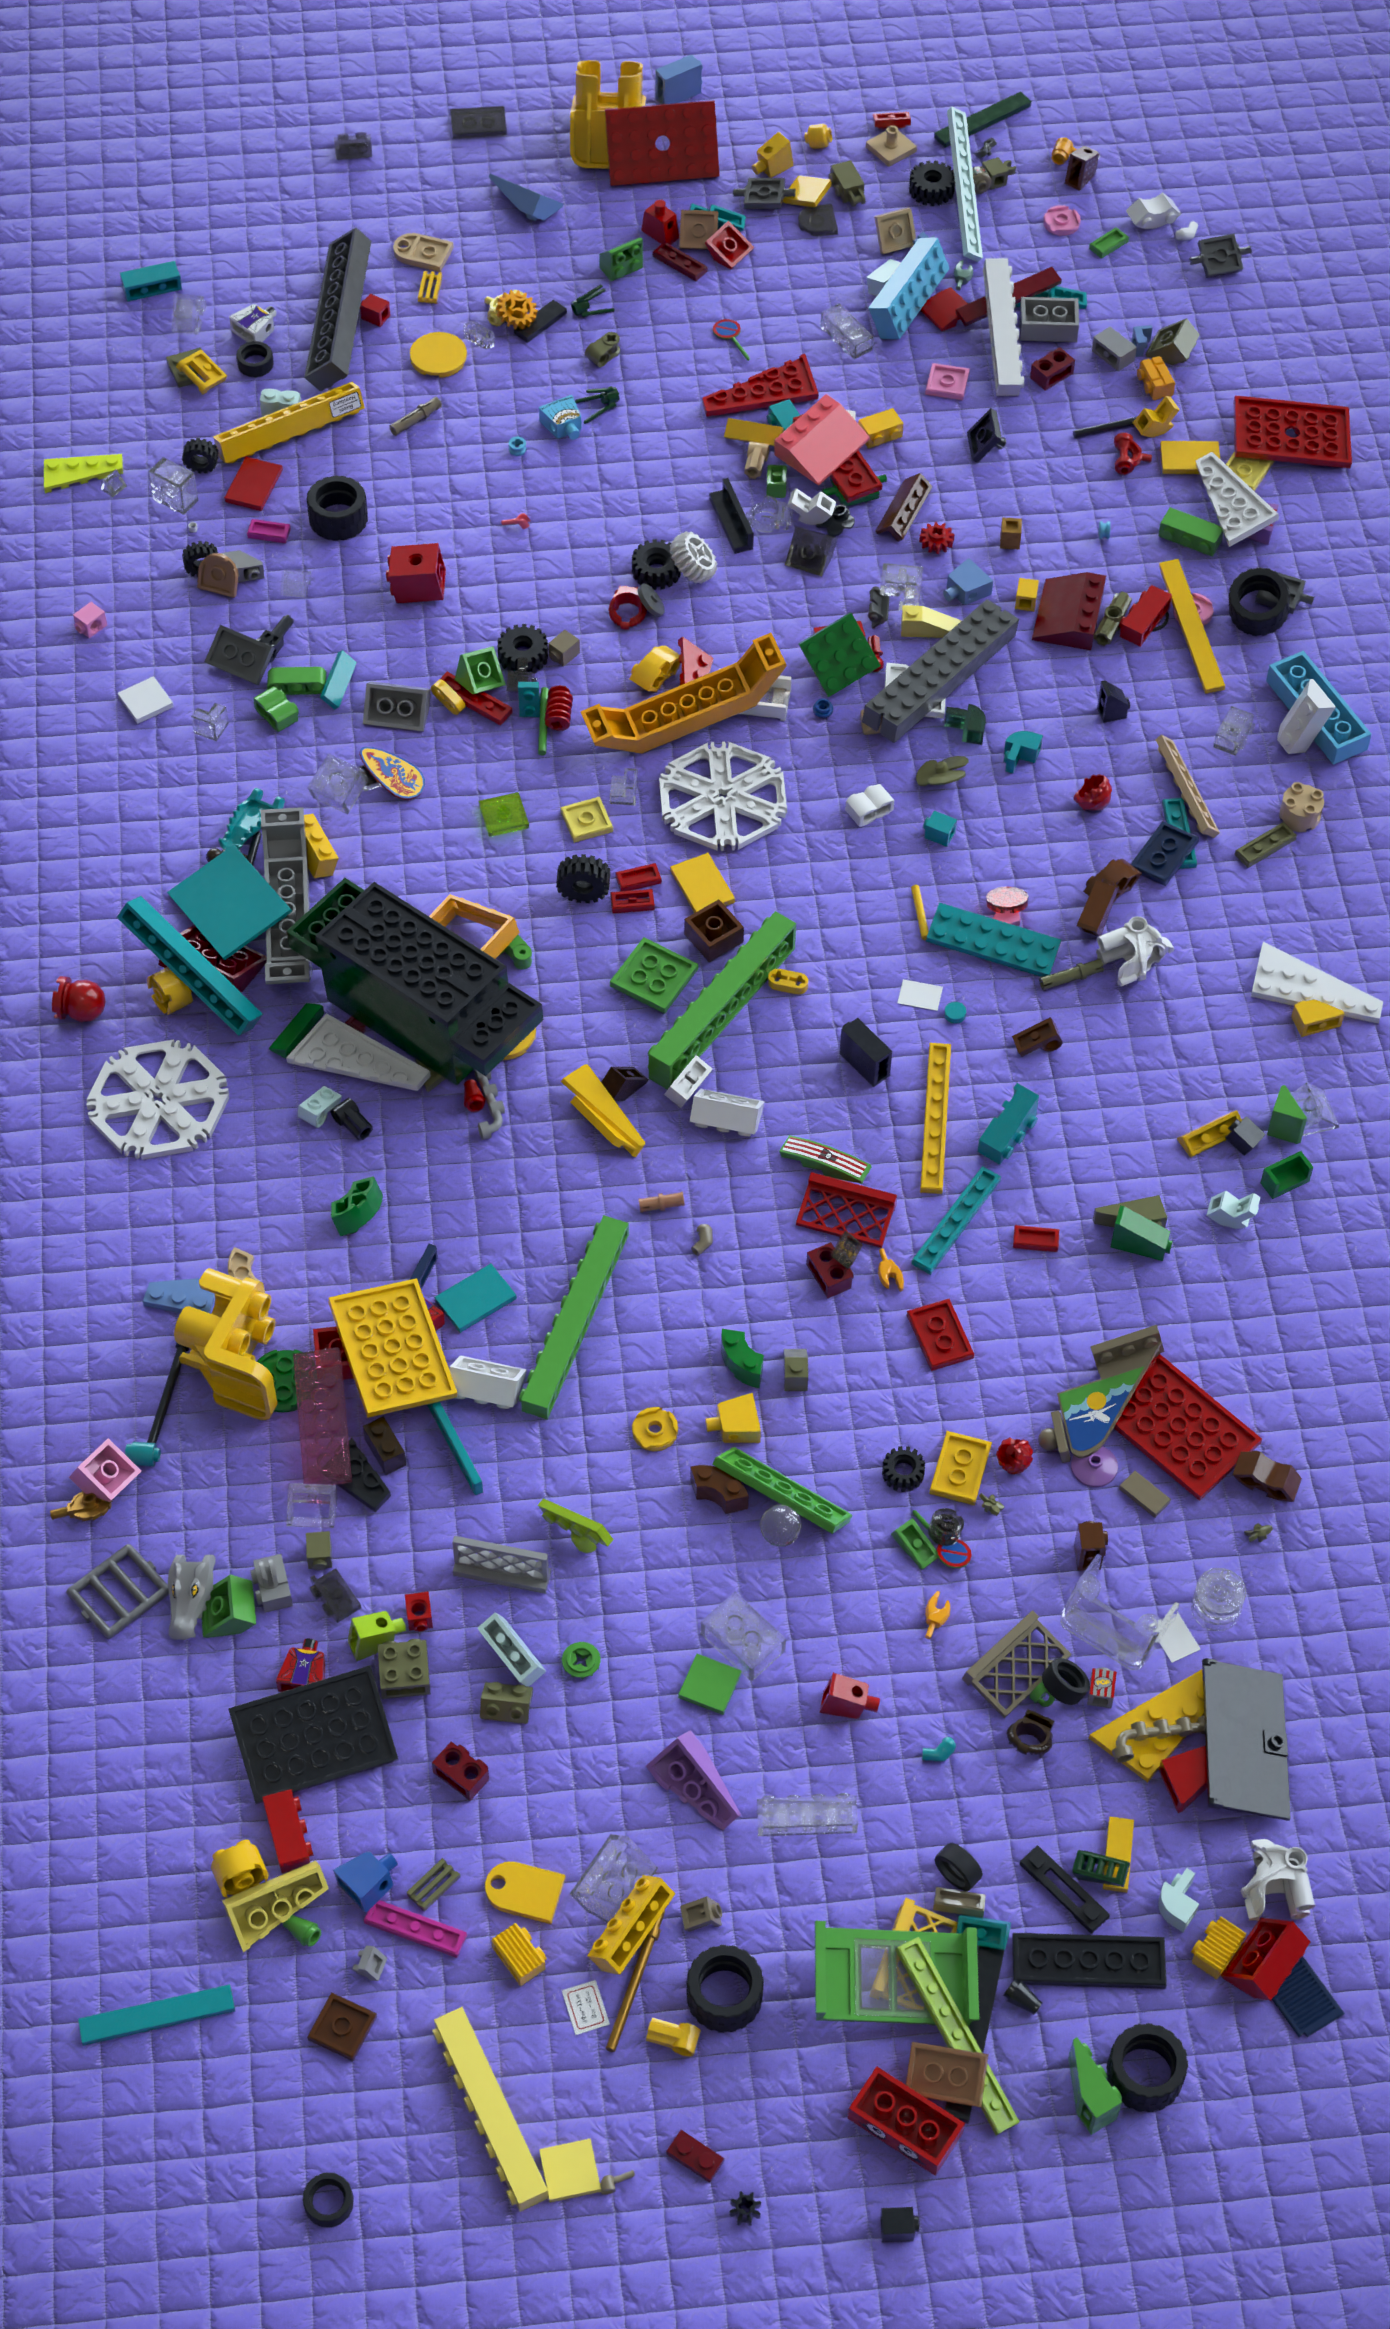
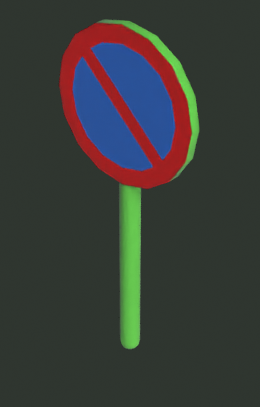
[713,319,750,361]
[912,1510,972,1568]

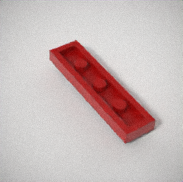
[440,672,513,726]

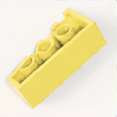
[222,1861,329,1953]

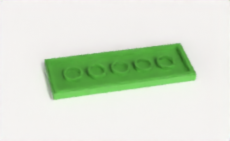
[712,1447,853,1534]

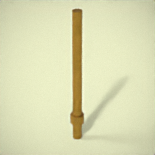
[606,1910,665,2052]

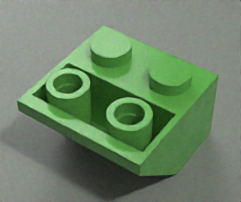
[599,237,643,281]

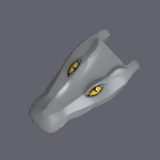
[168,1555,215,1640]

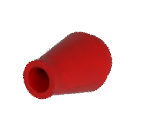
[464,1079,485,1112]

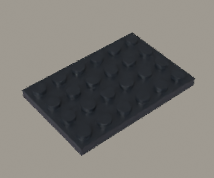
[228,1665,398,1804]

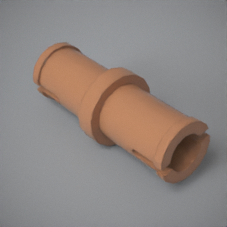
[638,1192,685,1213]

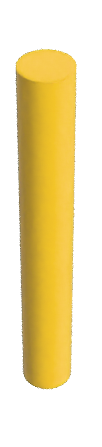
[911,885,929,940]

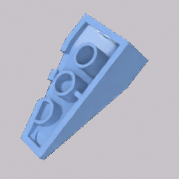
[489,174,563,221]

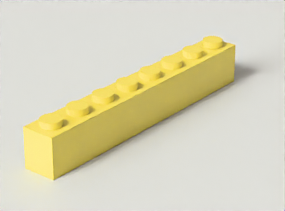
[432,2007,549,2212]

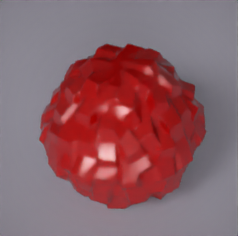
[996,1437,1033,1475]

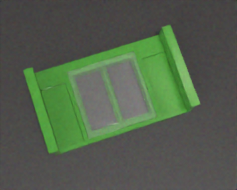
[815,1921,979,2026]

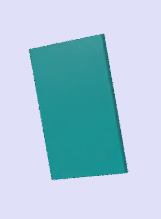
[167,845,292,960]

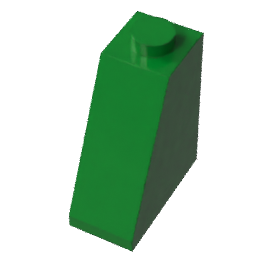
[1110,1205,1173,1261]

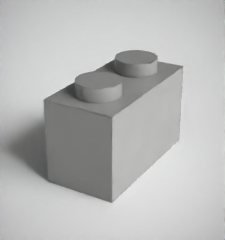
[1092,327,1137,372]

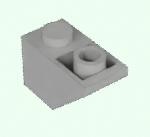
[221,550,265,582]

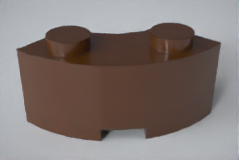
[1083,859,1142,903]
[1232,1450,1302,1502]
[690,1465,749,1514]

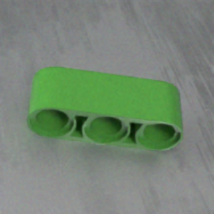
[267,667,327,695]

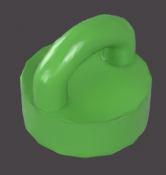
[1029,1682,1055,1707]

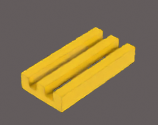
[418,271,442,304]

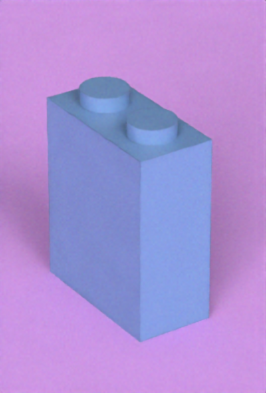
[655,54,703,104]

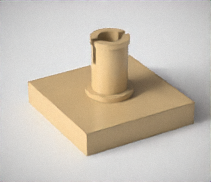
[866,126,917,167]
[874,207,916,254]

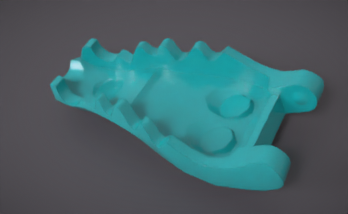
[218,788,285,850]

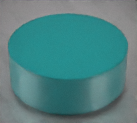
[944,1002,966,1024]

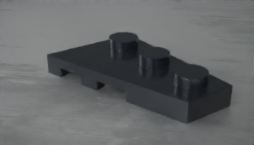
[321,1438,391,1513]

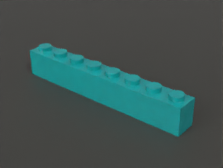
[116,896,263,1036]

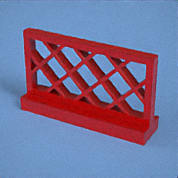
[796,1172,897,1248]

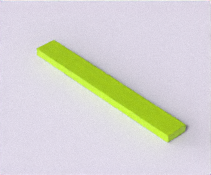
[895,1937,1020,2135]

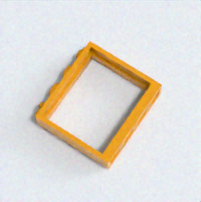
[429,894,520,959]

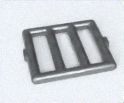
[66,1544,169,1639]

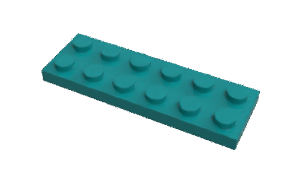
[926,902,1061,977]

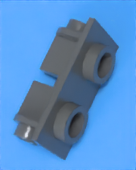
[868,586,890,628]

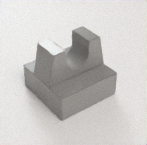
[352,1946,387,1981]

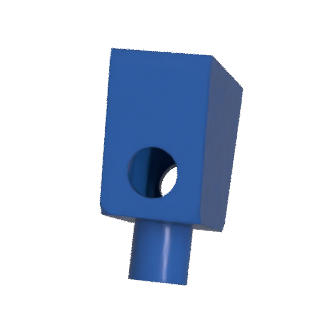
[333,1851,398,1913]

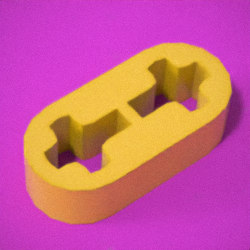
[431,679,465,715]
[768,969,808,995]

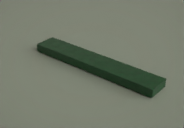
[934,91,1032,148]

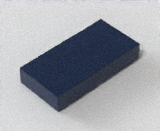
[410,1244,438,1290]

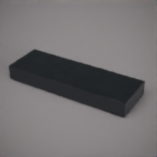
[514,300,567,343]

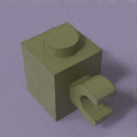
[982,157,1016,190]

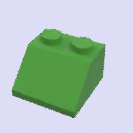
[202,1575,256,1638]

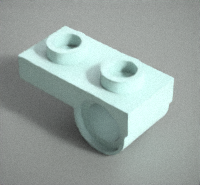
[298,1086,342,1128]

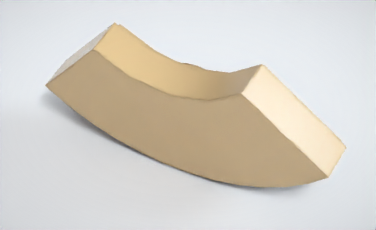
[228,1247,261,1282]

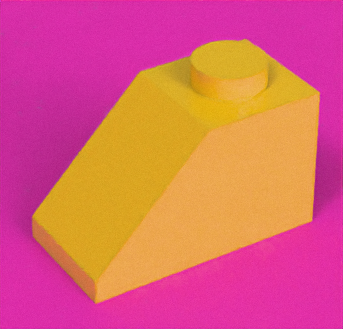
[1291,999,1344,1037]

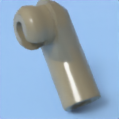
[691,1224,713,1256]

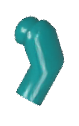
[922,1737,956,1762]

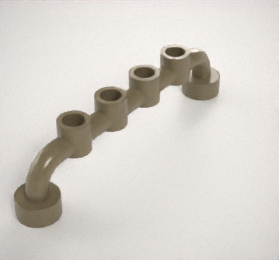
[1112,1715,1205,1763]

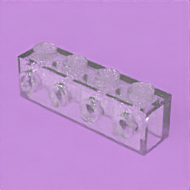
[756,1793,858,1836]

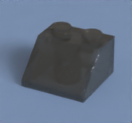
[785,526,838,576]

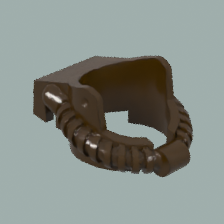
[1007,1709,1055,1758]

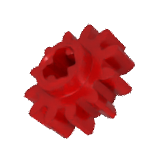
[919,522,955,554]

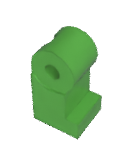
[500,935,532,970]

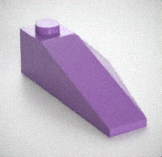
[646,1730,741,1830]

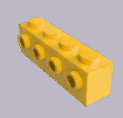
[587,1875,675,1975]

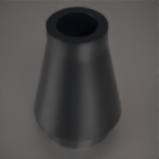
[1003,1979,1043,2015]

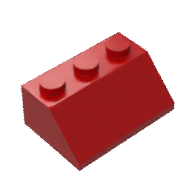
[1220,1918,1310,2001]

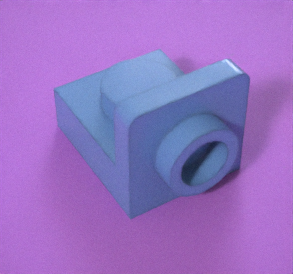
[1131,325,1153,357]

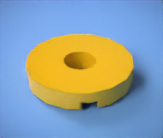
[632,1407,678,1452]

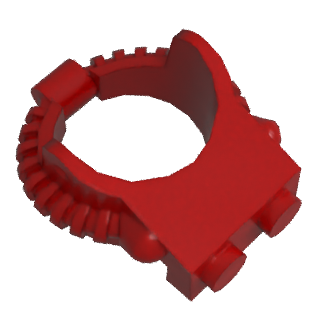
[608,586,647,630]

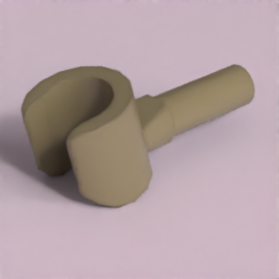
[600,2170,635,2195]

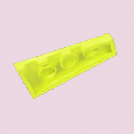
[44,454,123,493]

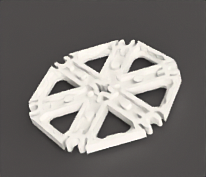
[659,741,787,851]
[86,1039,229,1160]

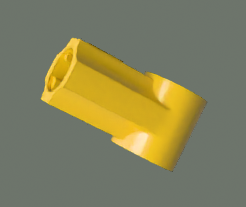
[646,2018,701,2057]

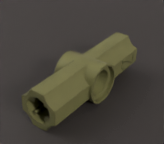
[1094,591,1132,646]

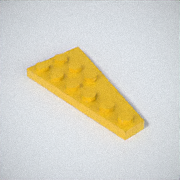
[1089,1669,1204,1783]

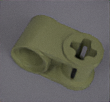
[585,332,620,367]

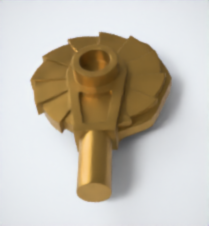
[50,1491,114,1521]

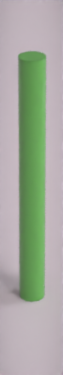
[538,687,549,755]

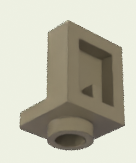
[680,1896,722,1932]

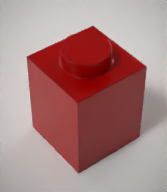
[360,294,390,327]

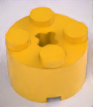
[147,967,193,1015]
[211,1840,269,1898]

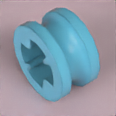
[509,436,526,456]
[1099,521,1110,539]

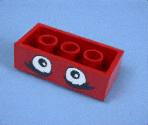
[847,2066,965,2176]

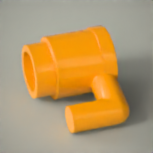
[1051,137,1077,165]

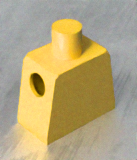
[751,132,794,177]
[705,1393,761,1443]

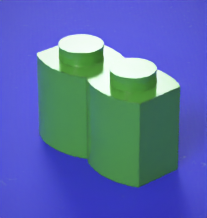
[253,686,299,732]

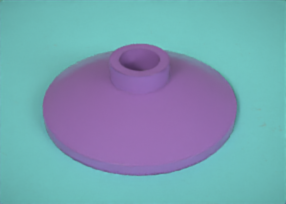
[1071,1446,1118,1487]

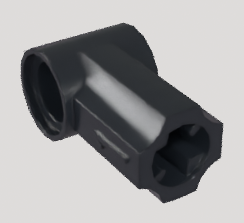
[330,1098,373,1140]

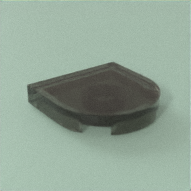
[798,204,838,236]

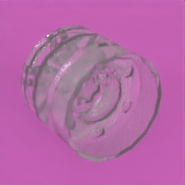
[1191,1568,1246,1631]

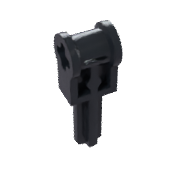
[256,615,294,662]

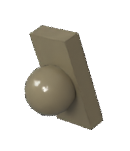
[1038,1411,1071,1463]

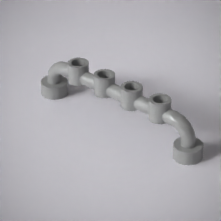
[474,1069,505,1140]

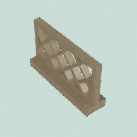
[962,1610,1072,1718]

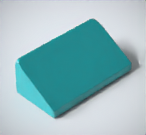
[956,1915,1011,1950]

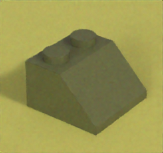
[1145,318,1200,365]

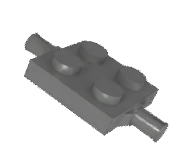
[733,178,796,209]
[1189,234,1252,278]
[1255,573,1314,614]

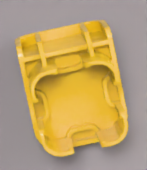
[570,60,646,169]
[174,1268,277,1420]

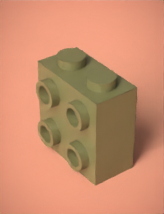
[378,1639,431,1699]

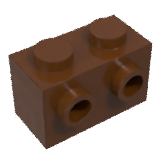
[1074,1521,1108,1571]

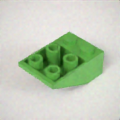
[1068,2037,1122,2135]

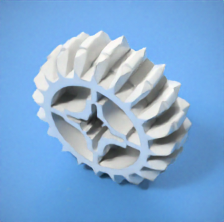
[670,531,717,584]

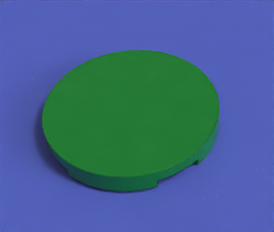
[256,1349,319,1412]

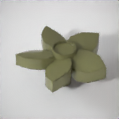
[979,1493,1005,1516]
[1244,1523,1273,1542]

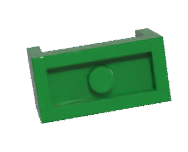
[1260,1151,1313,1199]

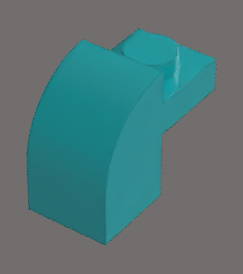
[1003,731,1043,774]

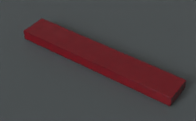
[956,266,1062,327]

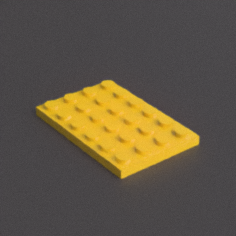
[328,1278,457,1418]

